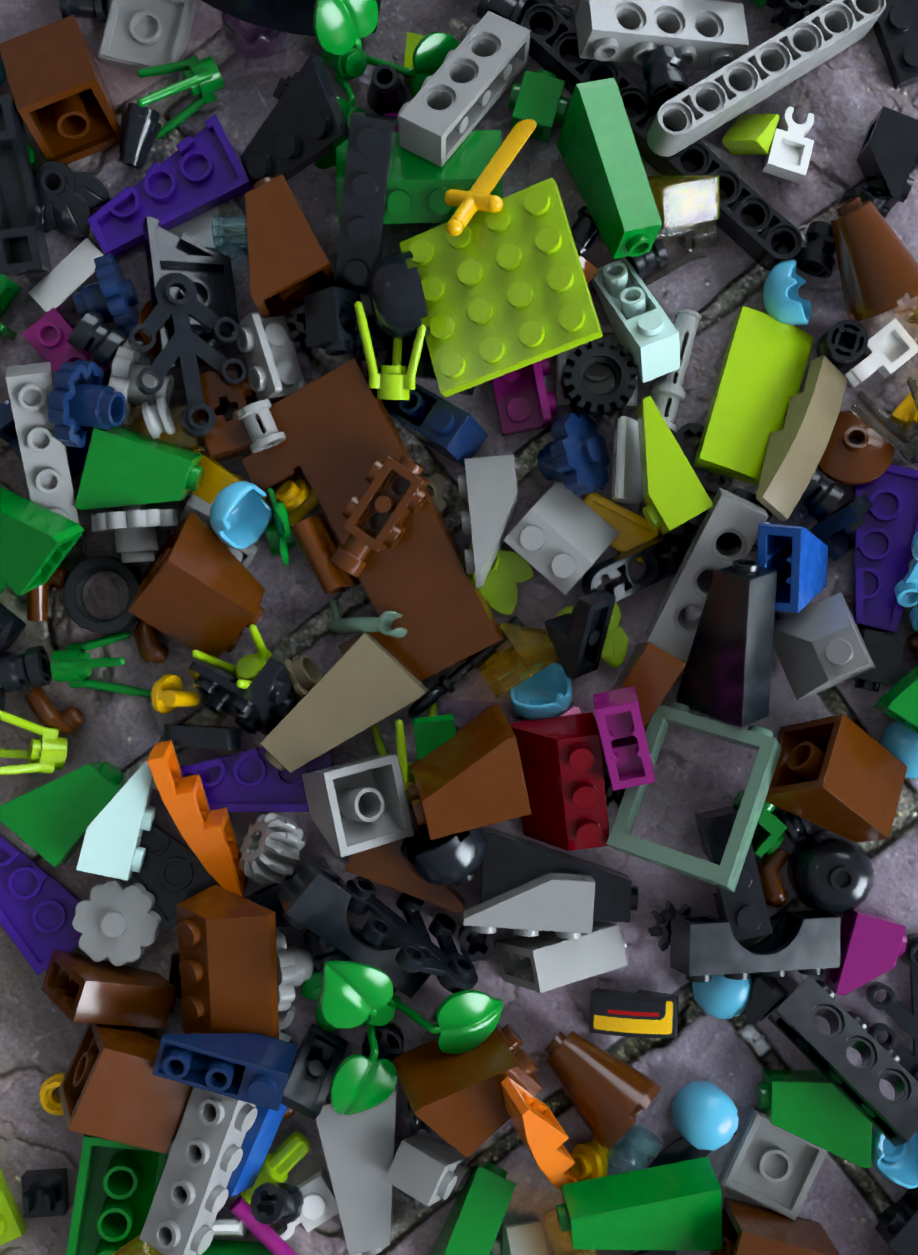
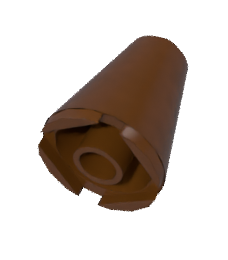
[831,196,918,321]
[544,1031,661,1150]

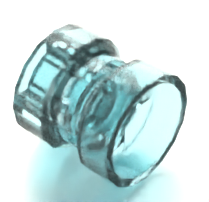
[607,1122,664,1173]

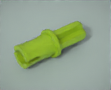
[240,1131,310,1204]

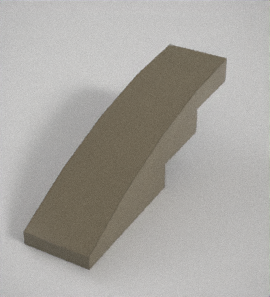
[756,355,848,521]

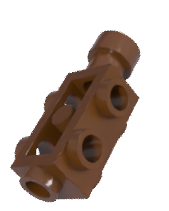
[330,454,430,577]

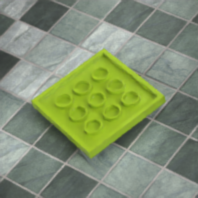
[399,177,603,397]

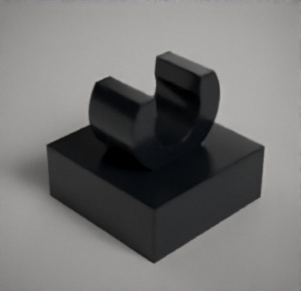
[21,1168,69,1218]

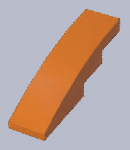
[146,740,248,897]
[501,1077,578,1191]

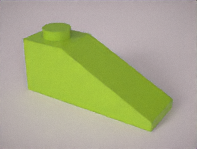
[637,395,714,535]

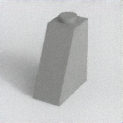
[496,921,627,993]

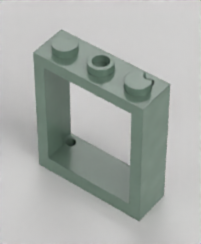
[606,702,782,892]

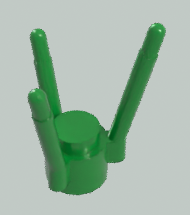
[137,56,224,139]
[50,631,151,698]

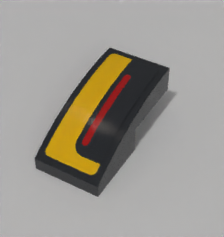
[589,988,679,1038]

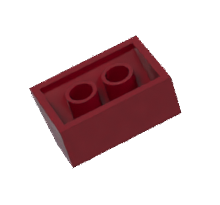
[510,712,609,851]

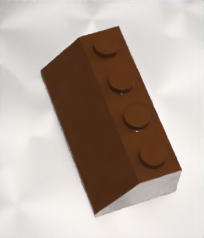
[176,884,279,1039]

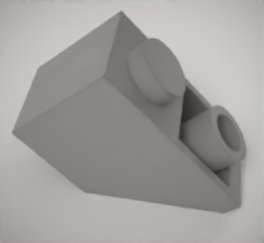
[384,1135,471,1207]

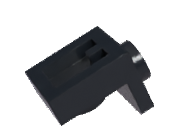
[811,492,874,561]

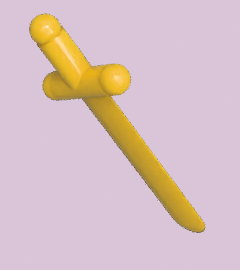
[444,119,537,236]

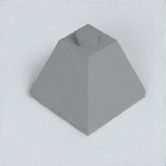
[773,592,876,701]

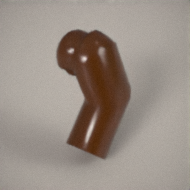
[27,567,69,622]
[134,619,169,664]
[758,847,791,908]

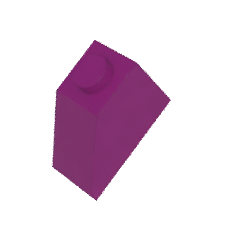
[825,908,907,996]

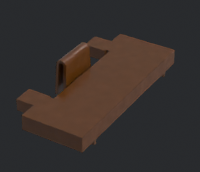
[241,358,504,681]

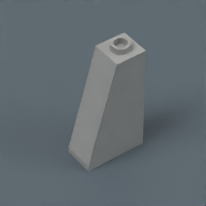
[316,1081,398,1255]

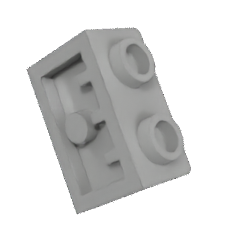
[236,312,306,402]

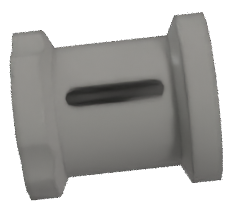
[235,399,286,453]

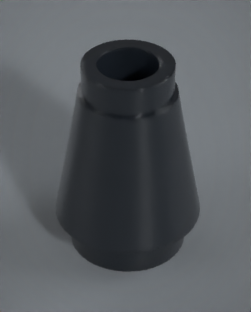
[367,64,407,115]
[118,103,162,169]

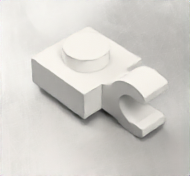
[844,318,918,388]

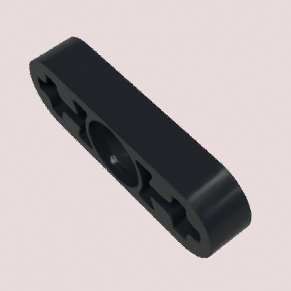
[582,533,691,602]

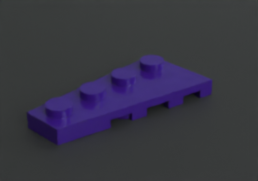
[87,114,252,257]
[853,464,918,634]
[167,747,333,812]
[0,833,83,976]

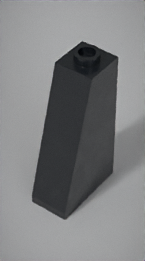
[676,559,777,727]
[480,827,638,923]

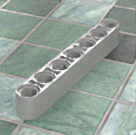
[647,0,886,157]

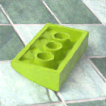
[693,306,814,486]

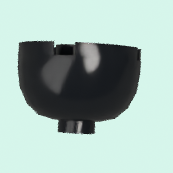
[359,250,430,340]
[400,824,487,886]
[787,830,874,914]

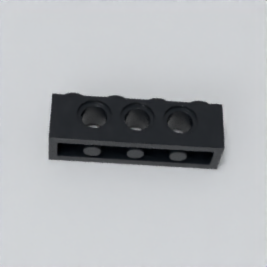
[767,975,918,1147]

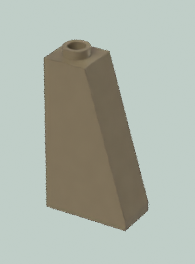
[260,633,429,773]

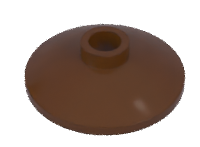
[817,411,894,485]

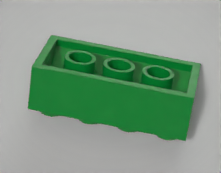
[336,129,503,225]
[66,1134,169,1255]

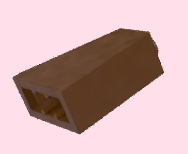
[595,642,687,743]
[41,950,176,1028]

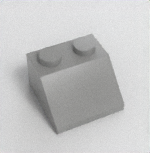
[504,481,619,595]
[302,754,414,858]

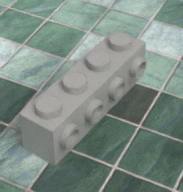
[139,1087,257,1255]

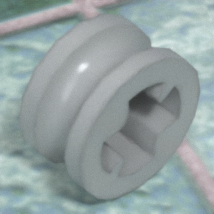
[141,397,175,439]

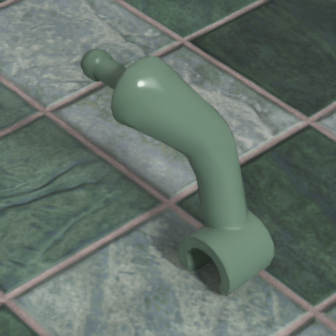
[327,599,407,638]

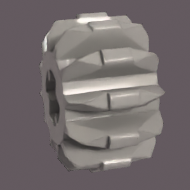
[238,812,305,886]

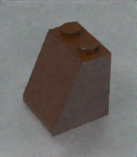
[0,14,121,165]
[245,174,335,318]
[128,511,265,658]
[407,705,531,840]
[765,714,907,843]
[58,1023,193,1154]
[392,1024,543,1158]
[710,1197,840,1255]

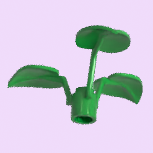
[313,0,459,169]
[320,961,503,1115]

